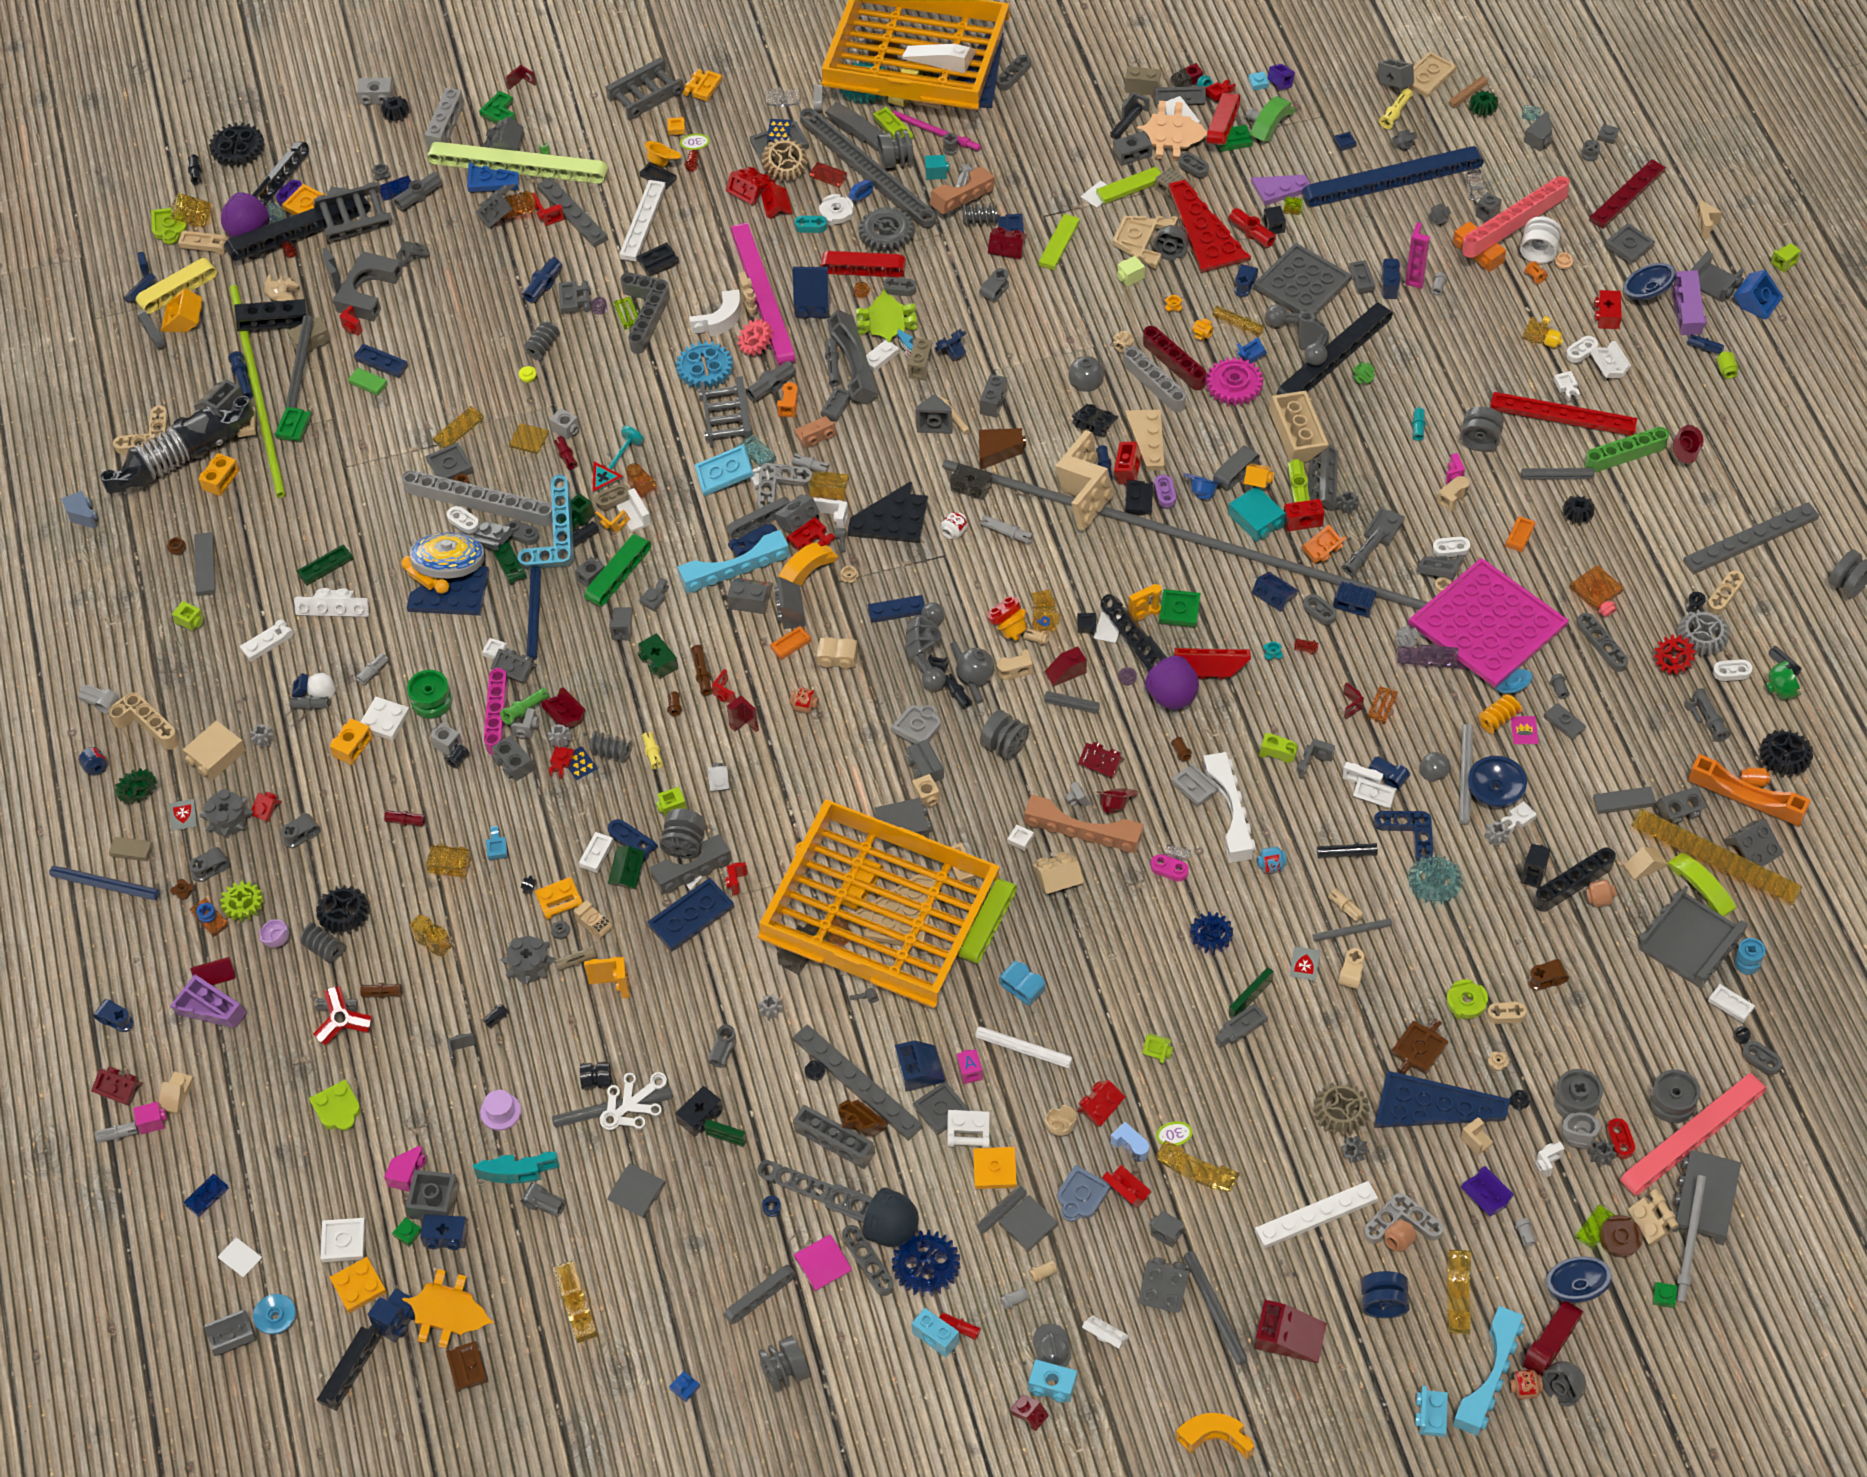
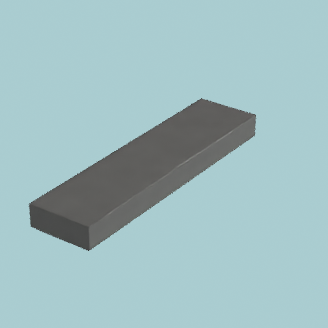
[194,532,215,596]

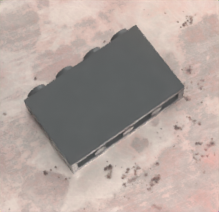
[1673,1149,1742,1245]

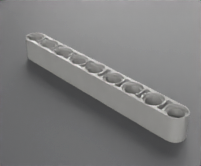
[402,470,553,526]

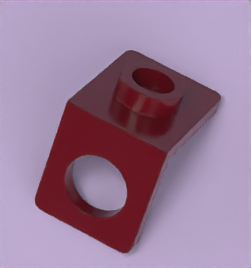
[506,65,536,89]
[1344,682,1364,719]

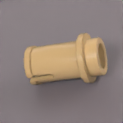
[1024,628,1049,645]
[1029,1260,1057,1283]

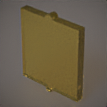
[509,423,549,454]

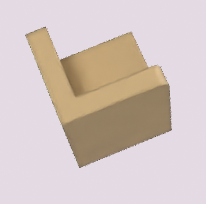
[1461,1117,1493,1155]

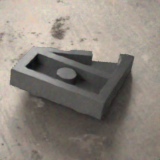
[1417,555,1464,579]

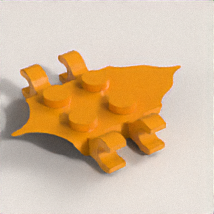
[402,1269,494,1349]

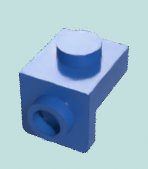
[1236,337,1267,364]

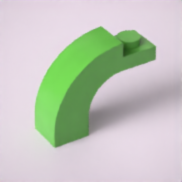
[1250,96,1296,141]

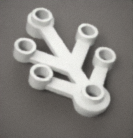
[600,1072,667,1130]

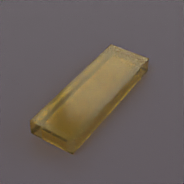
[433,406,484,448]

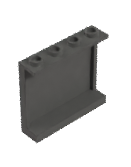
[1639,885,1748,989]

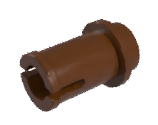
[667,691,682,716]
[1171,737,1192,762]

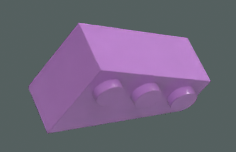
[1671,270,1707,335]

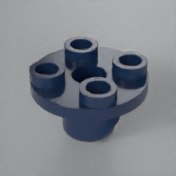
[935,328,967,360]

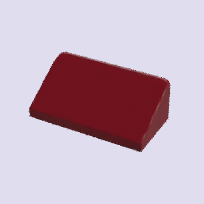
[190,957,236,986]

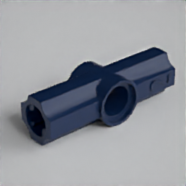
[522,257,563,303]

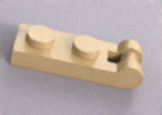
[178,231,229,255]

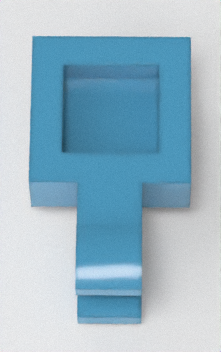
[486,826,508,860]

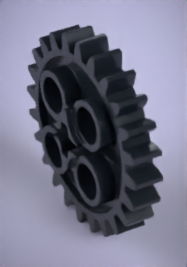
[209,122,265,167]

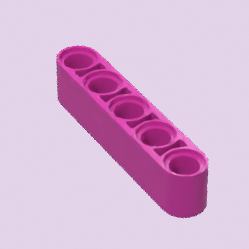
[484,668,509,755]

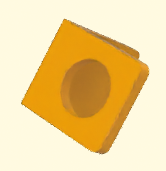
[595,510,630,534]

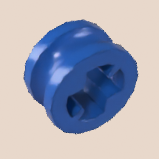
[196,903,216,923]

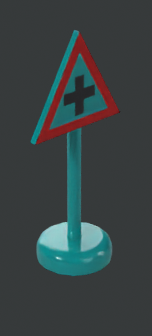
[592,425,644,493]

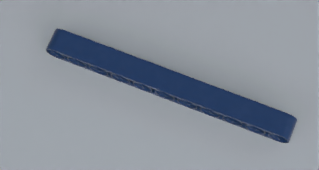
[1302,146,1484,207]

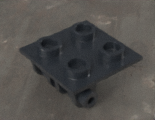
[1072,404,1119,437]

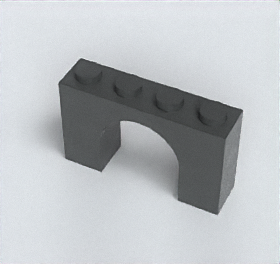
[333,251,403,322]

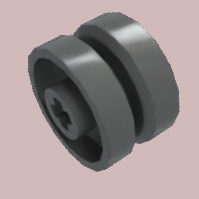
[1460,406,1504,452]
[1829,549,1867,598]
[1554,1069,1603,1119]
[1650,1069,1700,1123]

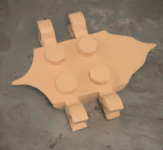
[1137,101,1207,161]

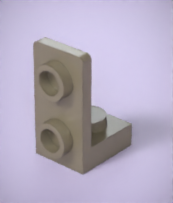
[908,338,933,381]

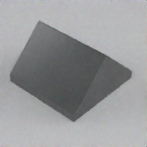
[915,394,953,434]

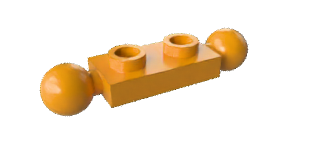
[401,556,449,594]

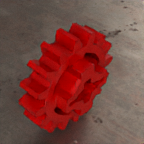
[1654,634,1697,676]

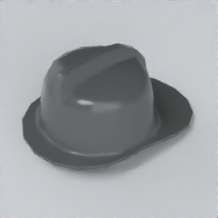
[1033,1324,1071,1367]

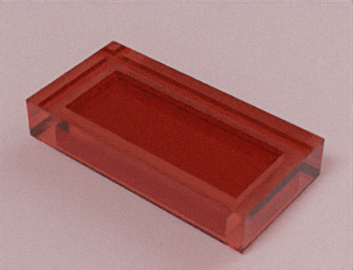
[809,162,847,188]

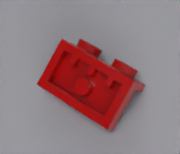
[1102,1165,1152,1207]

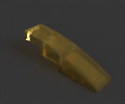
[552,1260,597,1343]

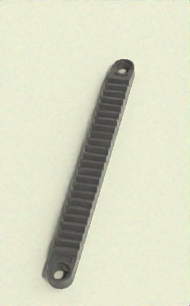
[800,108,936,227]

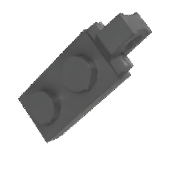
[1215,1004,1268,1048]

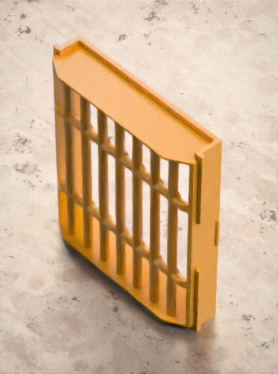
[821,0,1010,110]
[758,799,1000,1008]

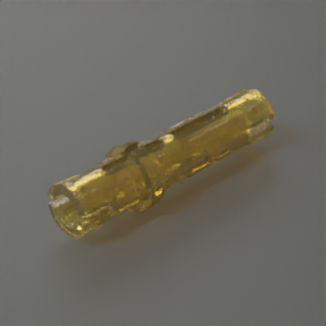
[1213,305,1264,336]

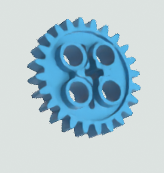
[676,340,734,389]

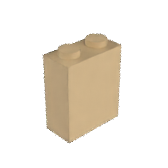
[183,720,246,780]

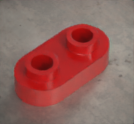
[987,596,1021,625]
[1606,1118,1635,1159]

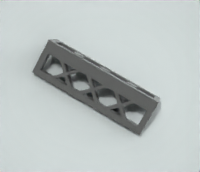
[1308,443,1338,511]

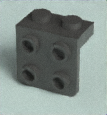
[1139,1257,1191,1313]

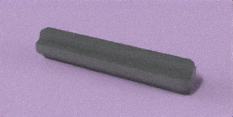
[1044,691,1100,713]
[977,1186,1026,1233]

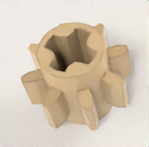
[1113,331,1135,352]

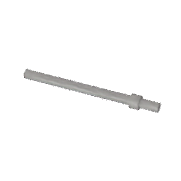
[1676,1175,1706,1303]

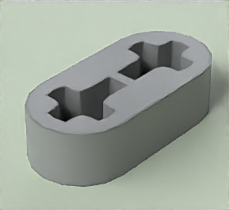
[814,84,824,112]

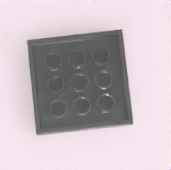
[1253,243,1352,315]

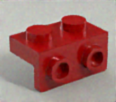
[1076,1080,1125,1127]

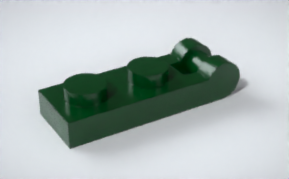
[492,539,527,585]

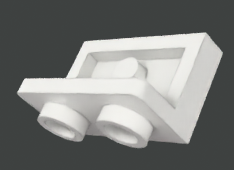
[1590,341,1631,378]

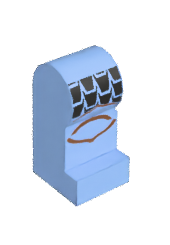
[1110,1122,1149,1162]

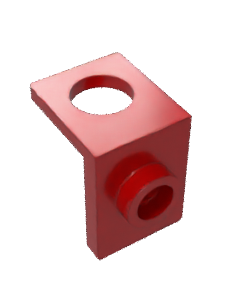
[712,669,736,703]

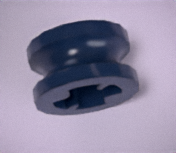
[762,1196,781,1217]

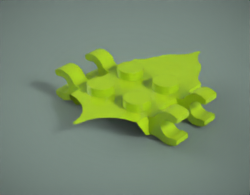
[856,290,918,343]

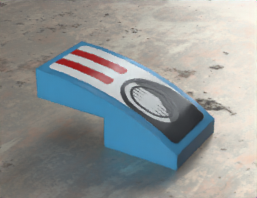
[897,329,913,358]

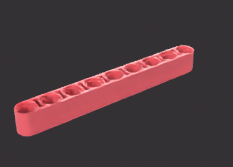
[1462,176,1570,258]
[1620,1073,1767,1196]

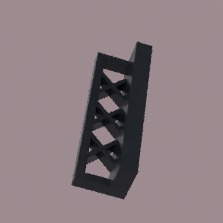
[317,1325,381,1411]

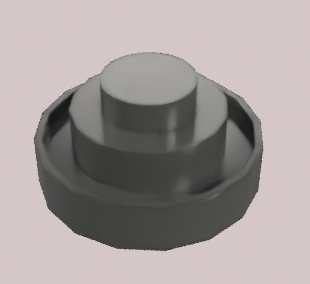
[1392,129,1417,149]

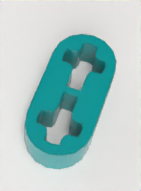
[794,216,827,233]

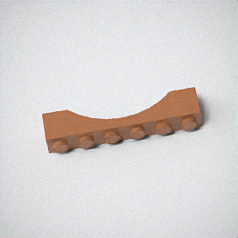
[1024,794,1144,853]

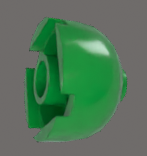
[1766,660,1802,700]

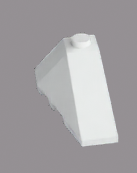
[902,44,976,73]

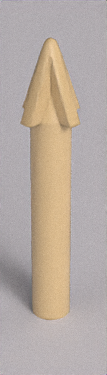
[938,396,970,434]

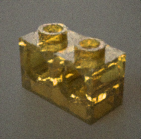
[171,193,211,228]

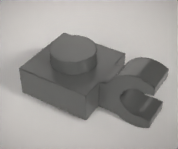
[639,578,669,612]

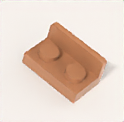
[794,416,836,448]

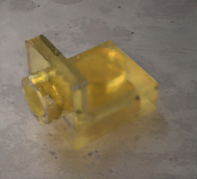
[1031,589,1055,615]

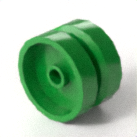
[407,669,452,719]

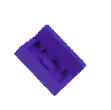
[1461,1166,1514,1217]

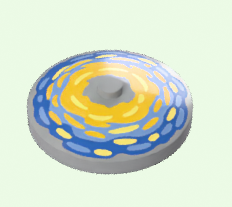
[410,532,484,578]

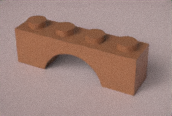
[930,166,995,215]

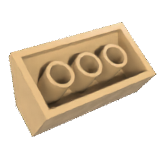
[1269,391,1329,462]

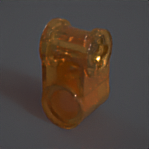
[626,463,657,498]

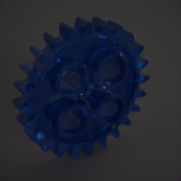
[892,1230,961,1297]

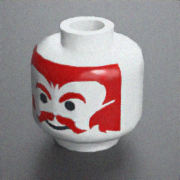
[941,512,968,539]

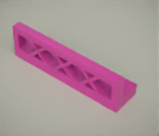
[1405,222,1430,289]

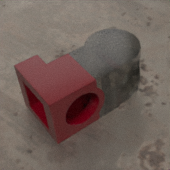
[1170,63,1204,87]

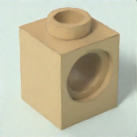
[912,774,940,807]

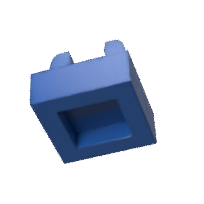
[669,1371,700,1402]

